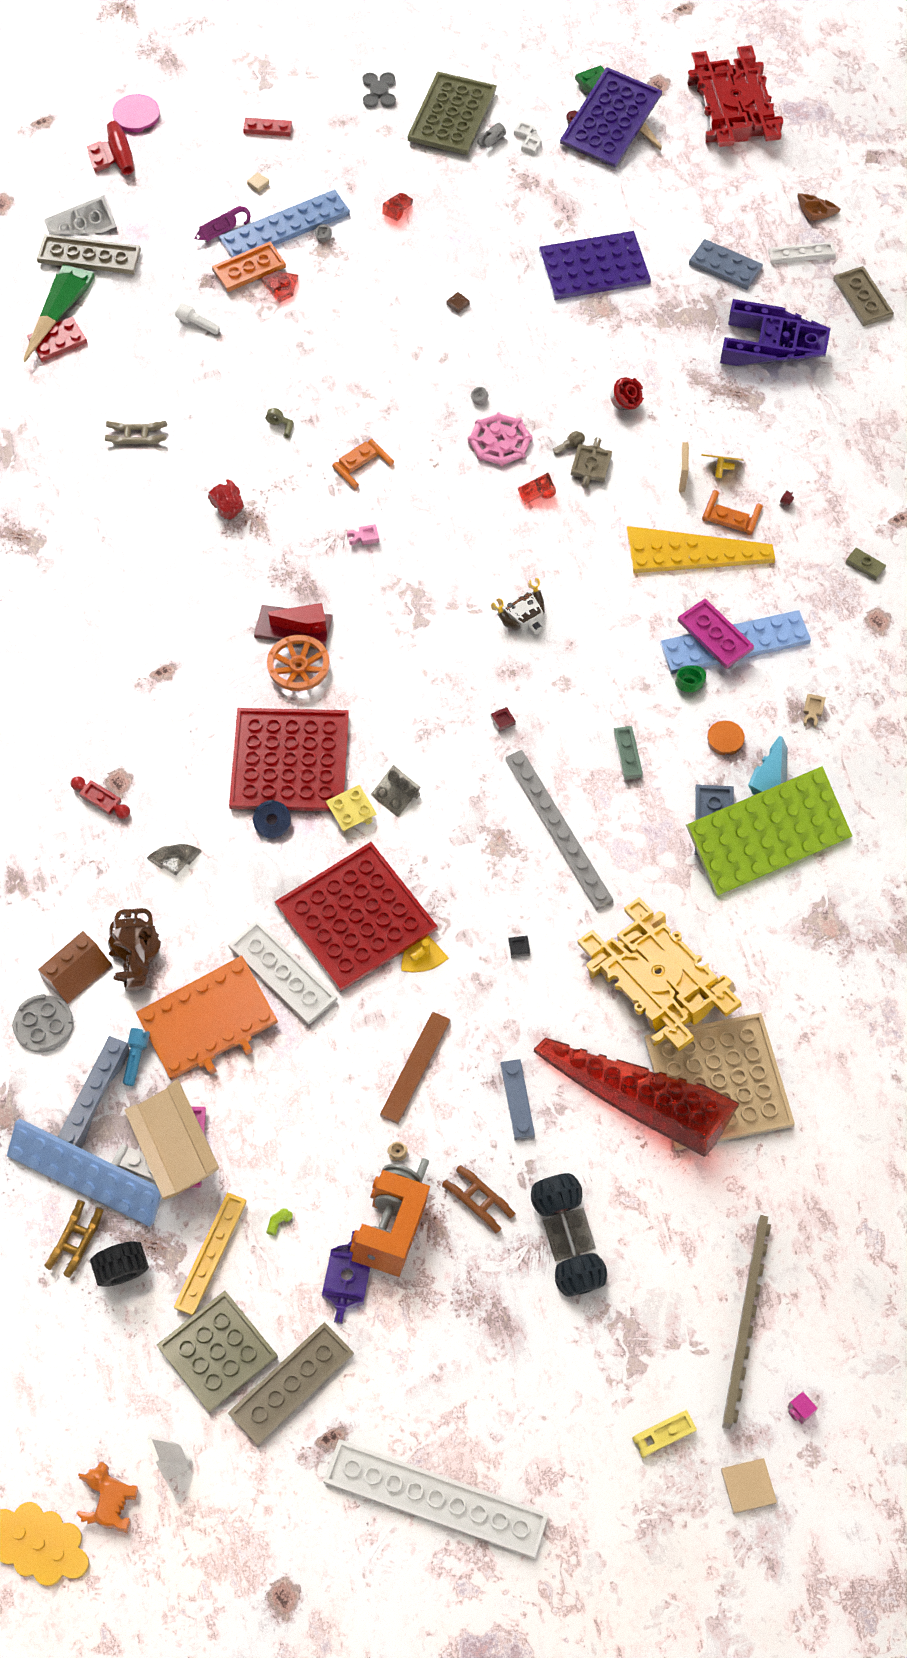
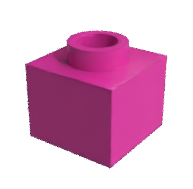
[787,1391,818,1424]

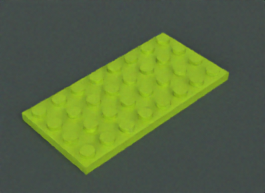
[686,766,853,896]

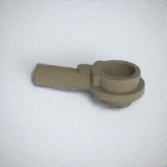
[553,431,585,455]

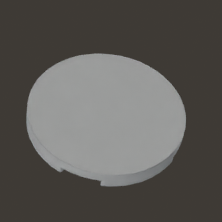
[12,994,74,1052]

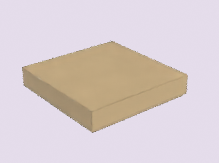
[678,442,689,492]
[721,1458,777,1514]

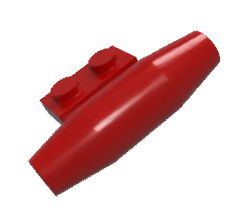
[86,121,134,175]

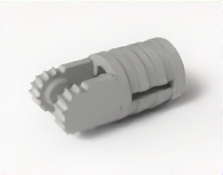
[477,122,507,148]

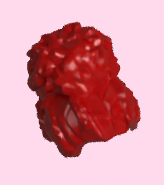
[208,479,244,520]

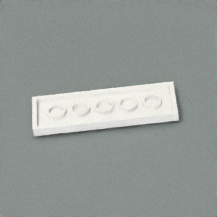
[228,920,338,1026]

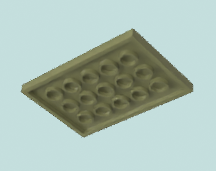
[407,71,497,155]

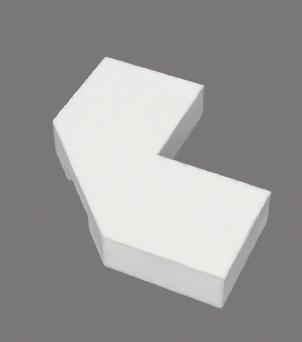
[513,120,542,155]

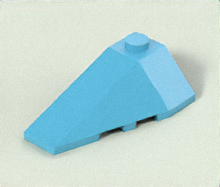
[748,736,788,795]

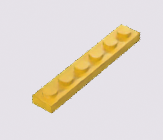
[174,1192,247,1316]

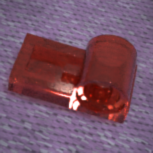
[382,192,413,221]
[517,472,556,505]

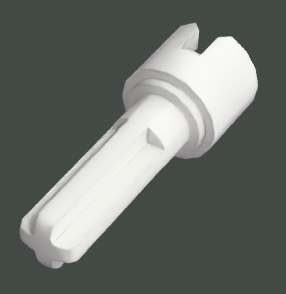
[175,303,221,335]

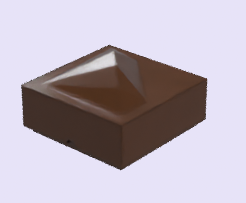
[446,292,470,313]

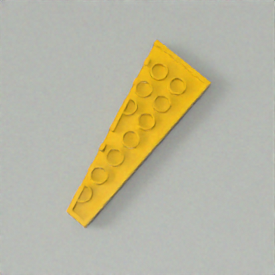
[626,526,775,573]

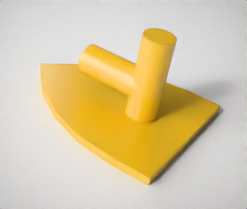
[701,454,744,478]
[401,936,449,973]

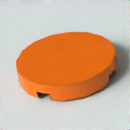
[707,720,745,755]

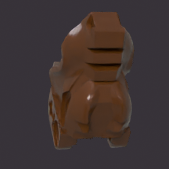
[107,908,161,991]

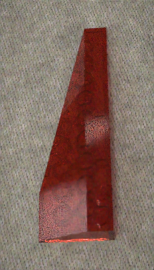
[534,1037,739,1157]

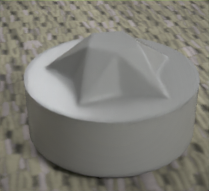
[315,224,332,242]
[471,387,489,405]

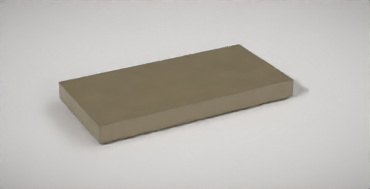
[833,266,894,326]

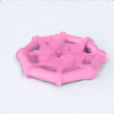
[467,412,533,466]

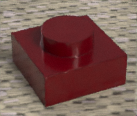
[490,707,516,732]

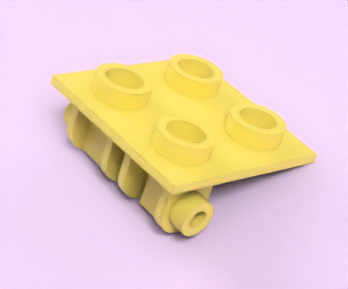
[326,784,377,831]

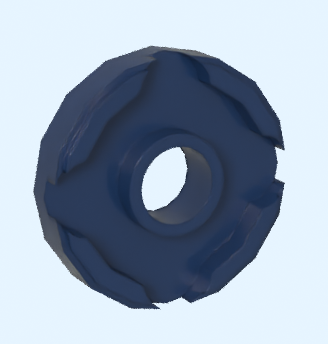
[253,800,291,839]

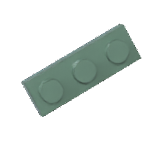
[613,726,643,780]

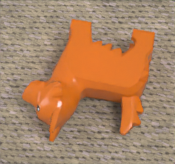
[76,1461,138,1533]

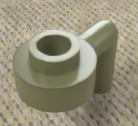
[265,408,294,438]

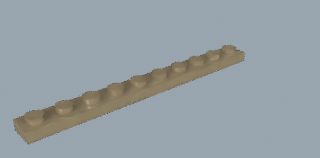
[722,1215,771,1429]

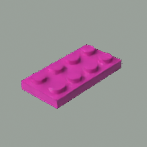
[677,598,754,669]

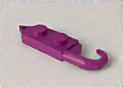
[193,206,251,242]

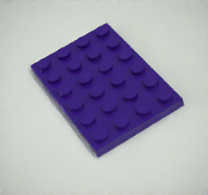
[560,67,662,168]
[539,231,651,300]

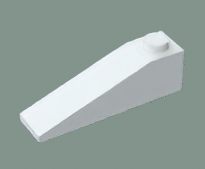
[43,194,117,235]
[147,1433,192,1481]

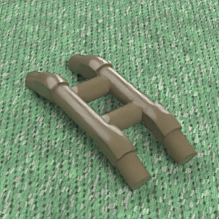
[104,420,168,445]

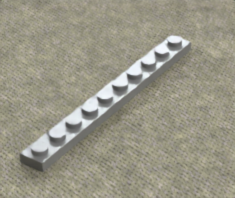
[505,750,613,911]

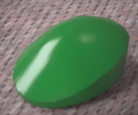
[675,665,706,693]

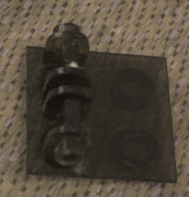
[370,765,421,817]

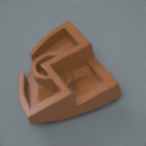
[797,193,841,221]

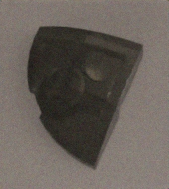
[147,843,201,875]

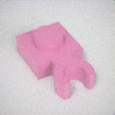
[347,524,380,545]

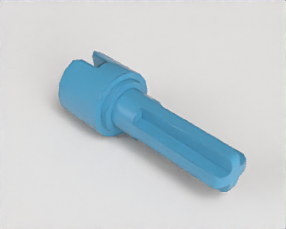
[123,1028,150,1086]

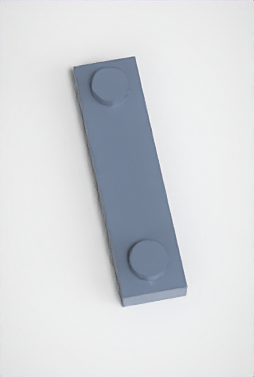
[500,1059,535,1141]

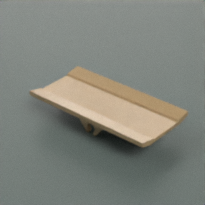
[124,1079,220,1200]

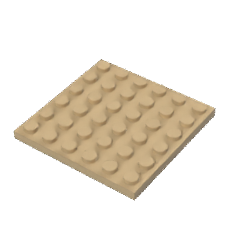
[644,1012,795,1151]

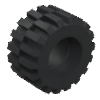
[90,1241,149,1287]

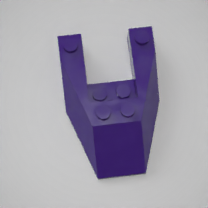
[720,299,831,366]

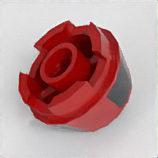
[610,377,644,410]

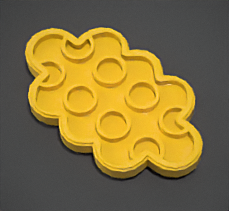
[0,1502,89,1587]

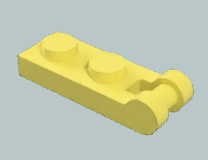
[632,1410,697,1459]

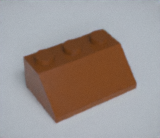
[38,931,112,1005]

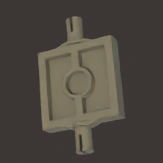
[570,437,612,488]

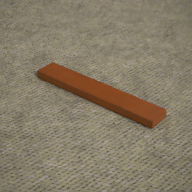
[380,1011,451,1124]

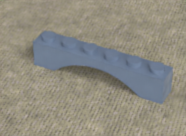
[58,1036,130,1149]

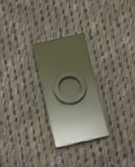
[845,548,886,580]

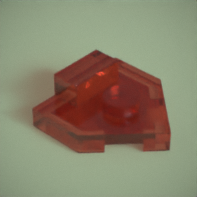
[262,271,299,303]

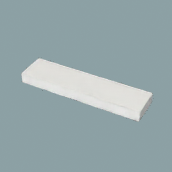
[768,242,836,264]

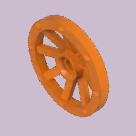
[267,635,330,691]

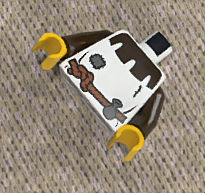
[491,578,545,635]

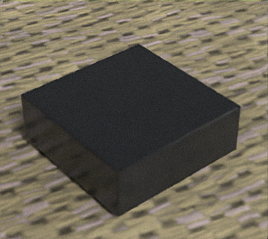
[508,935,530,958]

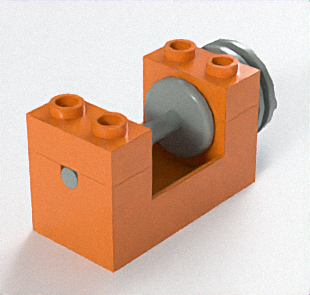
[350,1158,430,1277]

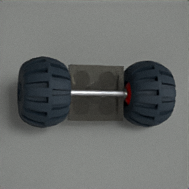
[531,1173,607,1297]

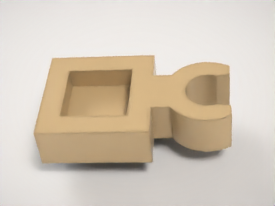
[803,693,826,728]

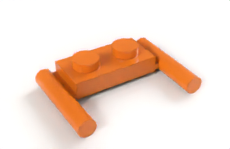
[332,439,395,489]
[702,490,763,535]

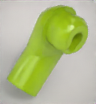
[266,1208,293,1236]

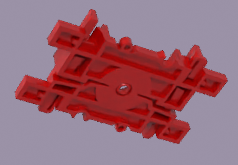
[687,45,784,147]

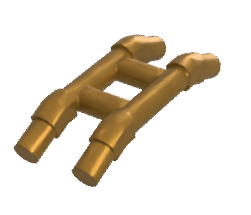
[44,1199,104,1278]

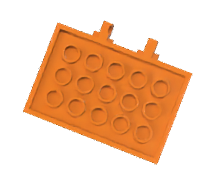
[136,955,278,1080]

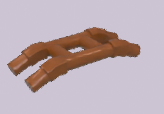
[442,1165,516,1234]

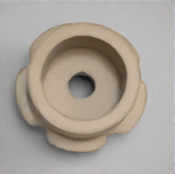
[387,1141,408,1161]

